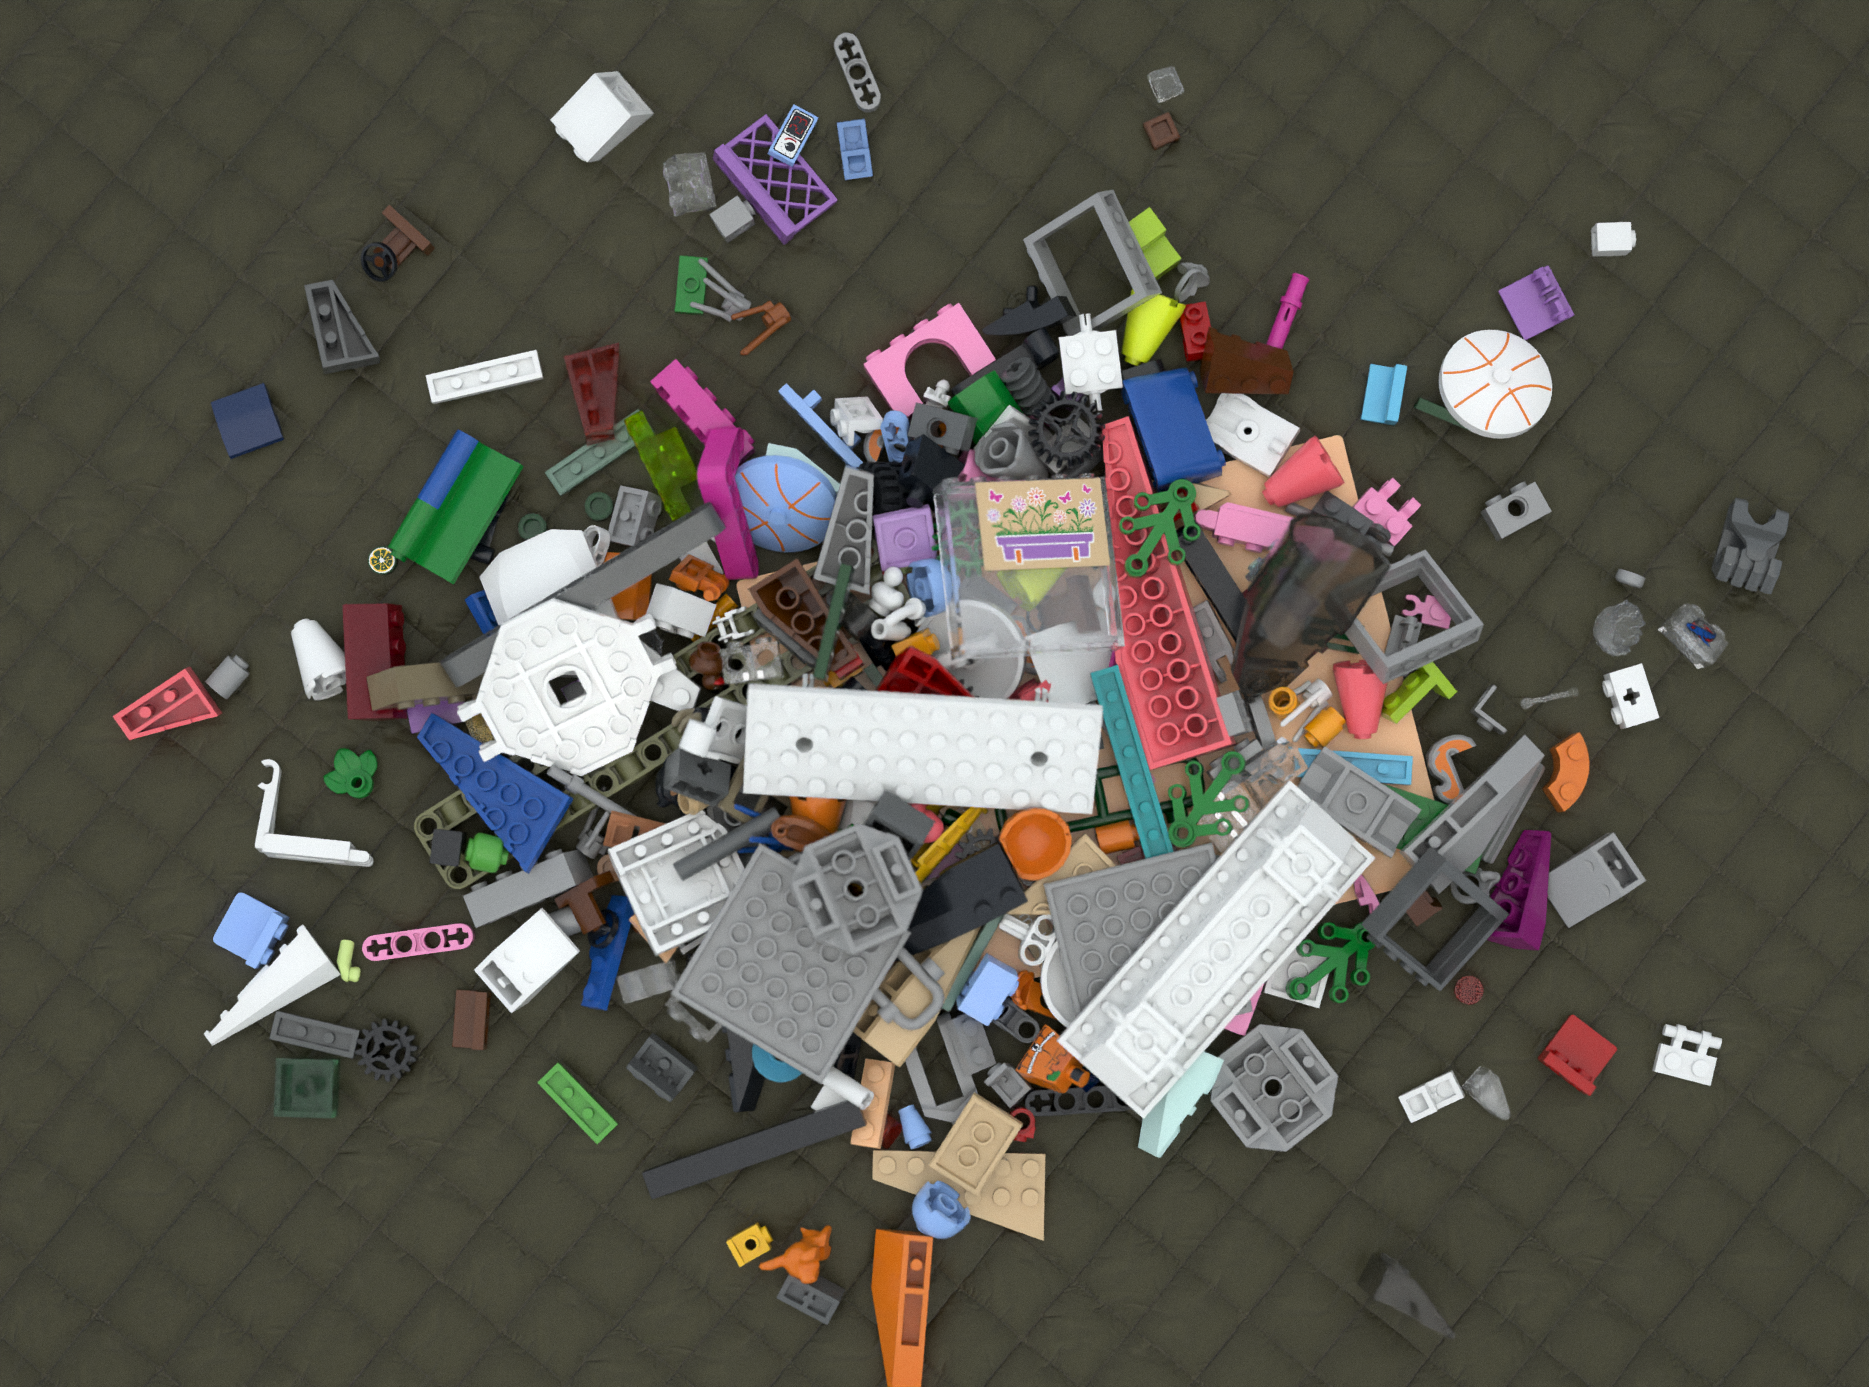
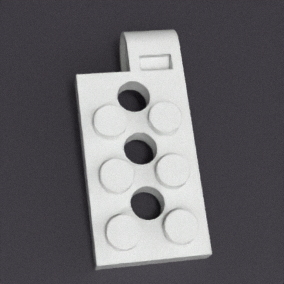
[679,696,747,764]

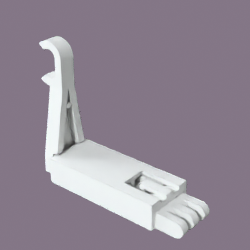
[255,759,374,867]

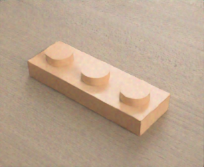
[850,1058,896,1149]

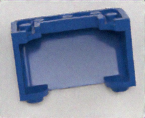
[1121,367,1226,493]

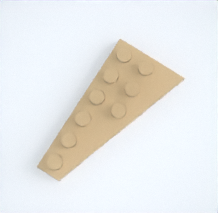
[872,1149,1045,1241]

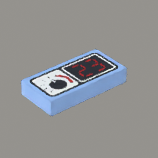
[768,104,819,167]

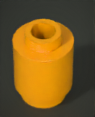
[1268,687,1300,721]
[1303,706,1346,748]

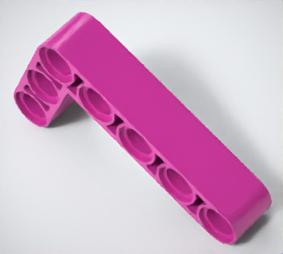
[697,427,759,580]

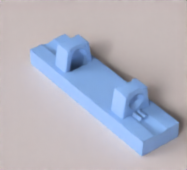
[778,383,863,468]

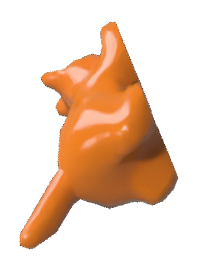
[759,1225,832,1284]

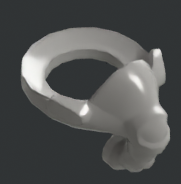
[1174,262,1210,302]
[1451,868,1500,904]

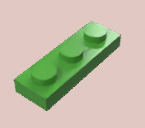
[537,1062,619,1144]

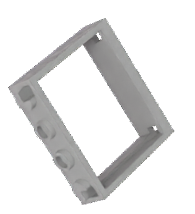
[1023,190,1162,336]
[1326,550,1484,684]

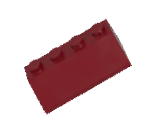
[342,603,408,721]

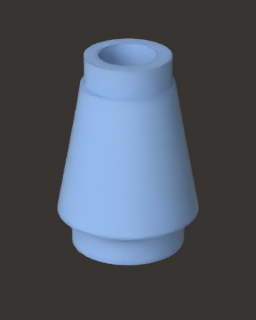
[898,1104,932,1150]

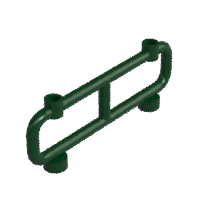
[994,758,1205,833]

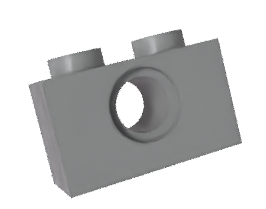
[1481,481,1552,541]

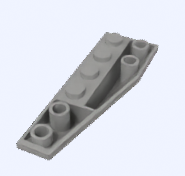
[1399,735,1545,894]

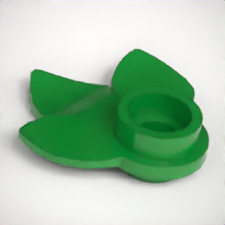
[323,748,378,799]

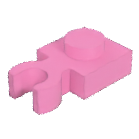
[1401,595,1451,630]

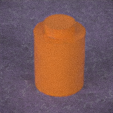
[1094,820,1139,855]

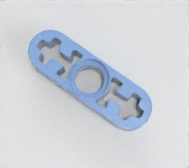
[881,410,913,464]

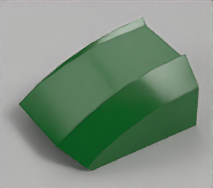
[947,370,1024,445]

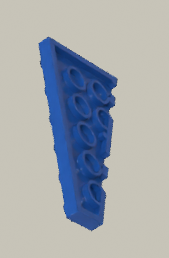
[417,713,573,873]

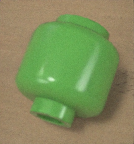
[464,833,509,873]

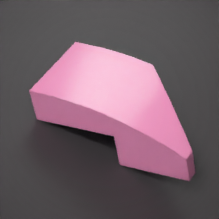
[1353,874,1379,914]

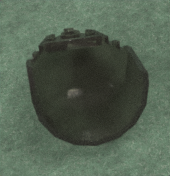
[1231,513,1391,704]

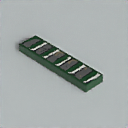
[813,564,855,682]

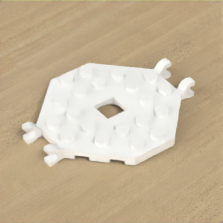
[457,598,677,776]

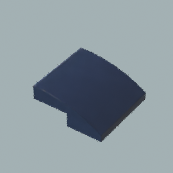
[211,383,284,459]

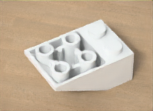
[474,908,580,1013]

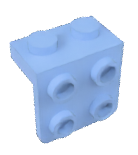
[213,893,290,969]

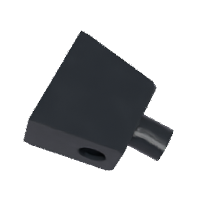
[898,434,965,508]

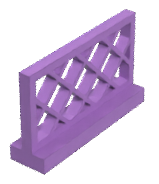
[713,115,838,245]

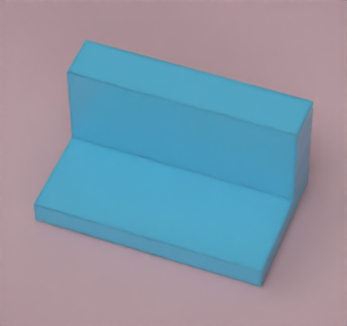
[1361,364,1407,426]

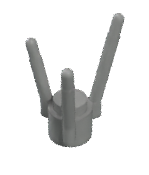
[690,259,751,322]
[575,786,610,859]

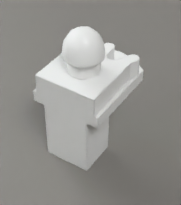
[923,380,951,410]

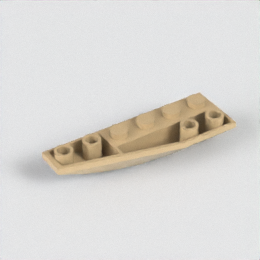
[853,926,981,1067]

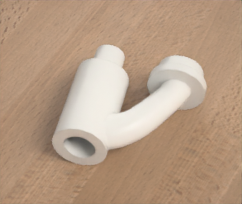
[871,598,926,641]

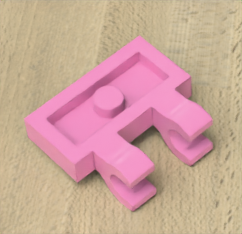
[1352,478,1421,546]

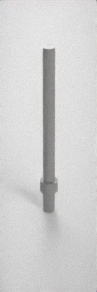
[547,765,640,831]

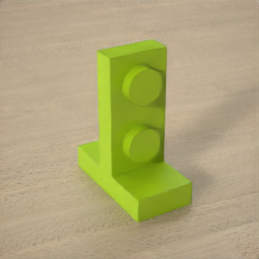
[1381,662,1457,724]

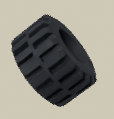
[856,462,912,534]

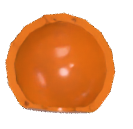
[999,807,1072,880]

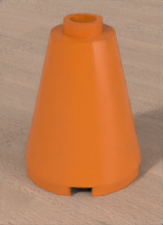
[789,796,847,852]

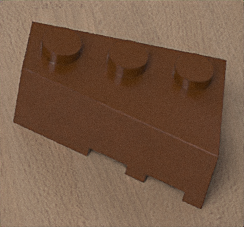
[1200,327,1293,394]

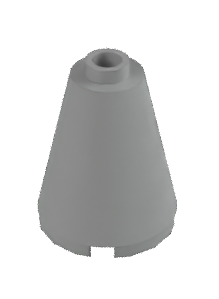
[975,422,1048,482]

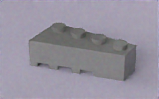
[463,849,594,928]

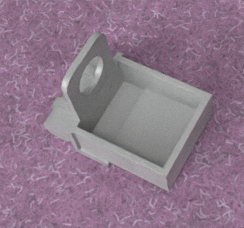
[1216,690,1254,737]

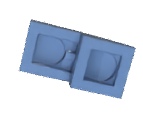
[837,119,873,180]

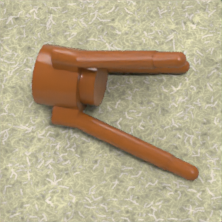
[731,300,791,356]

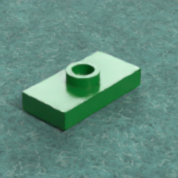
[675,256,708,315]

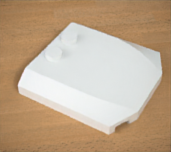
[480,529,619,625]
[608,810,745,956]

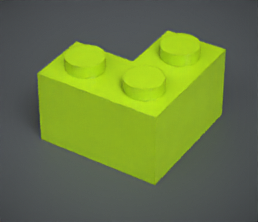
[1129,207,1181,280]

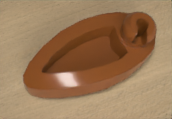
[771,815,832,851]

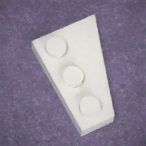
[642,641,701,711]

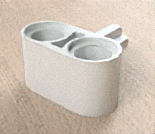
[999,914,1056,966]

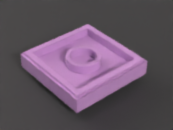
[872,504,937,571]

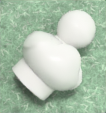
[868,567,904,617]

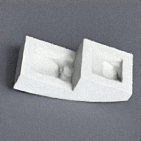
[1398,1070,1465,1123]

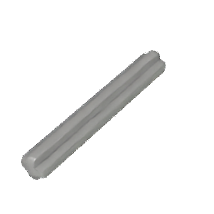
[1481,763,1545,864]

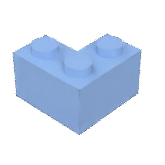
[956,953,1019,1026]

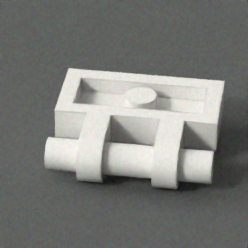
[1652,1024,1722,1086]

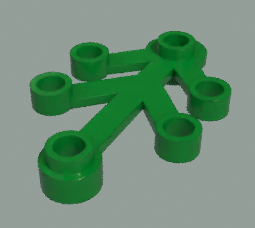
[1118,479,1201,578]
[1168,751,1250,848]
[1286,922,1376,1003]

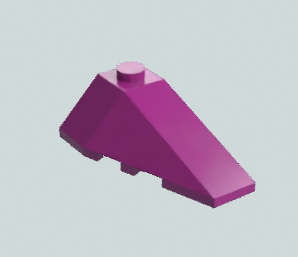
[1487,830,1551,951]

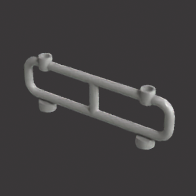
[788,852,945,1030]

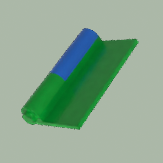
[388,429,524,584]

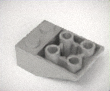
[1547,832,1646,928]

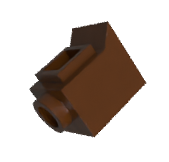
[1406,890,1443,926]

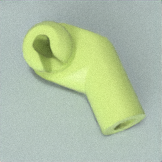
[337,940,361,982]

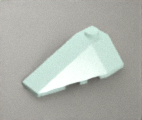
[1138,1051,1224,1158]

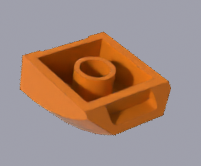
[603,552,652,621]

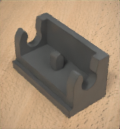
[776,1274,845,1325]

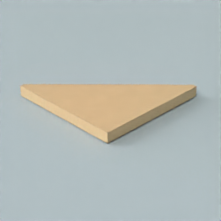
[1007,833,1116,915]

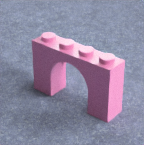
[863,303,996,420]

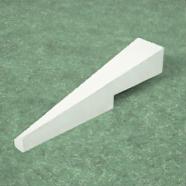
[204,925,341,1046]

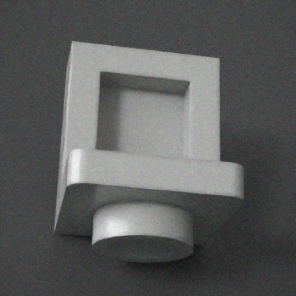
[984,1063,1033,1108]

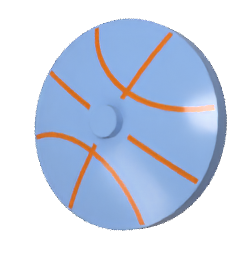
[735,455,837,552]

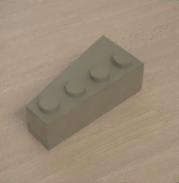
[366,662,485,711]

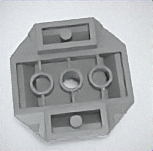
[790,824,923,956]
[1210,1024,1338,1152]

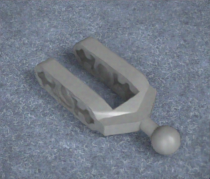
[905,1011,978,1125]

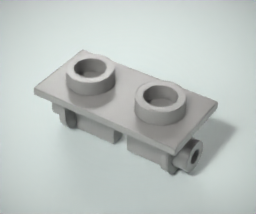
[1384,615,1422,677]

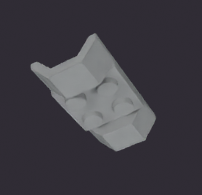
[1297,746,1422,858]

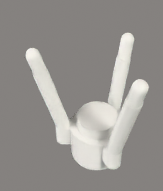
[1280,679,1333,742]

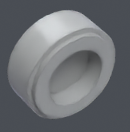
[1615,569,1646,589]

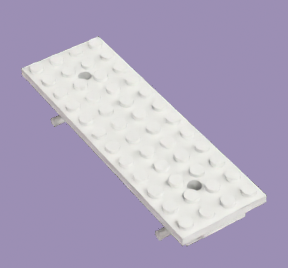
[743,673,1103,814]
[1057,780,1375,1119]

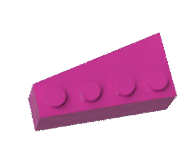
[650,359,755,467]

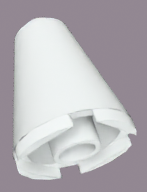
[291,619,346,701]

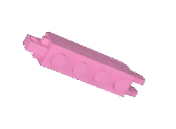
[1194,502,1351,566]

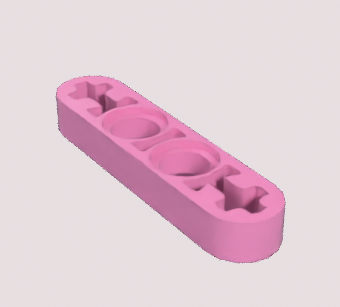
[362,923,475,961]

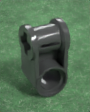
[992,997,1040,1043]

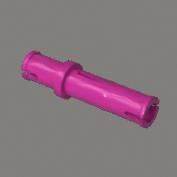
[1266,273,1310,349]

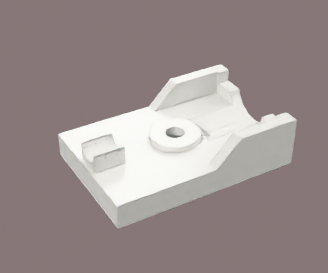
[1206,393,1300,478]

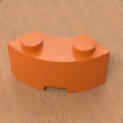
[1542,732,1589,812]

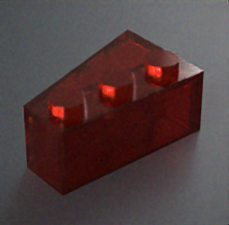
[564,343,621,446]

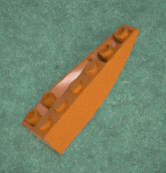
[871,1228,933,1387]

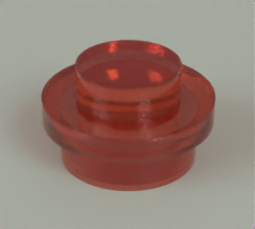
[1454,976,1484,1005]

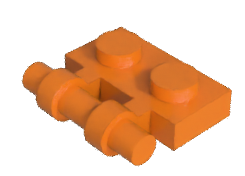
[669,554,729,601]

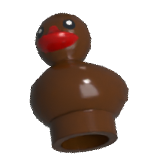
[689,642,725,691]

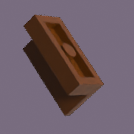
[452,989,491,1050]

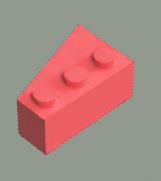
[113,666,222,740]

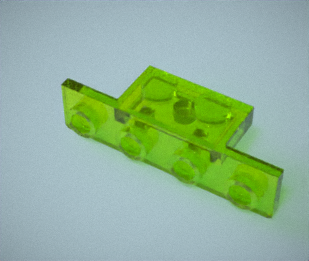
[624,410,698,522]

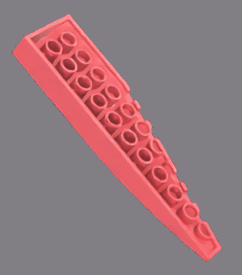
[1102,416,1236,770]

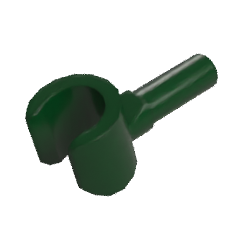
[941,808,962,828]

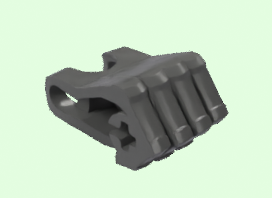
[1712,498,1789,594]

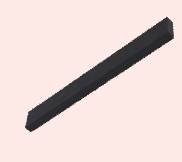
[642,1100,867,1200]

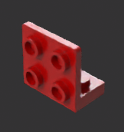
[1537,1014,1617,1096]

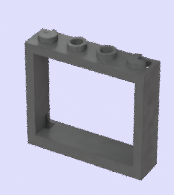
[1361,847,1509,991]

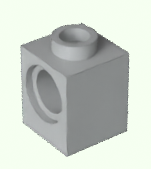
[709,195,756,243]

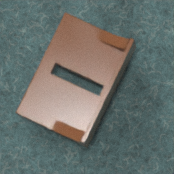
[603,811,665,847]

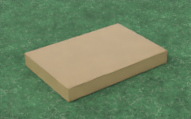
[928,1092,1023,1196]

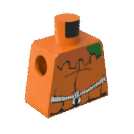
[1015,1024,1090,1093]

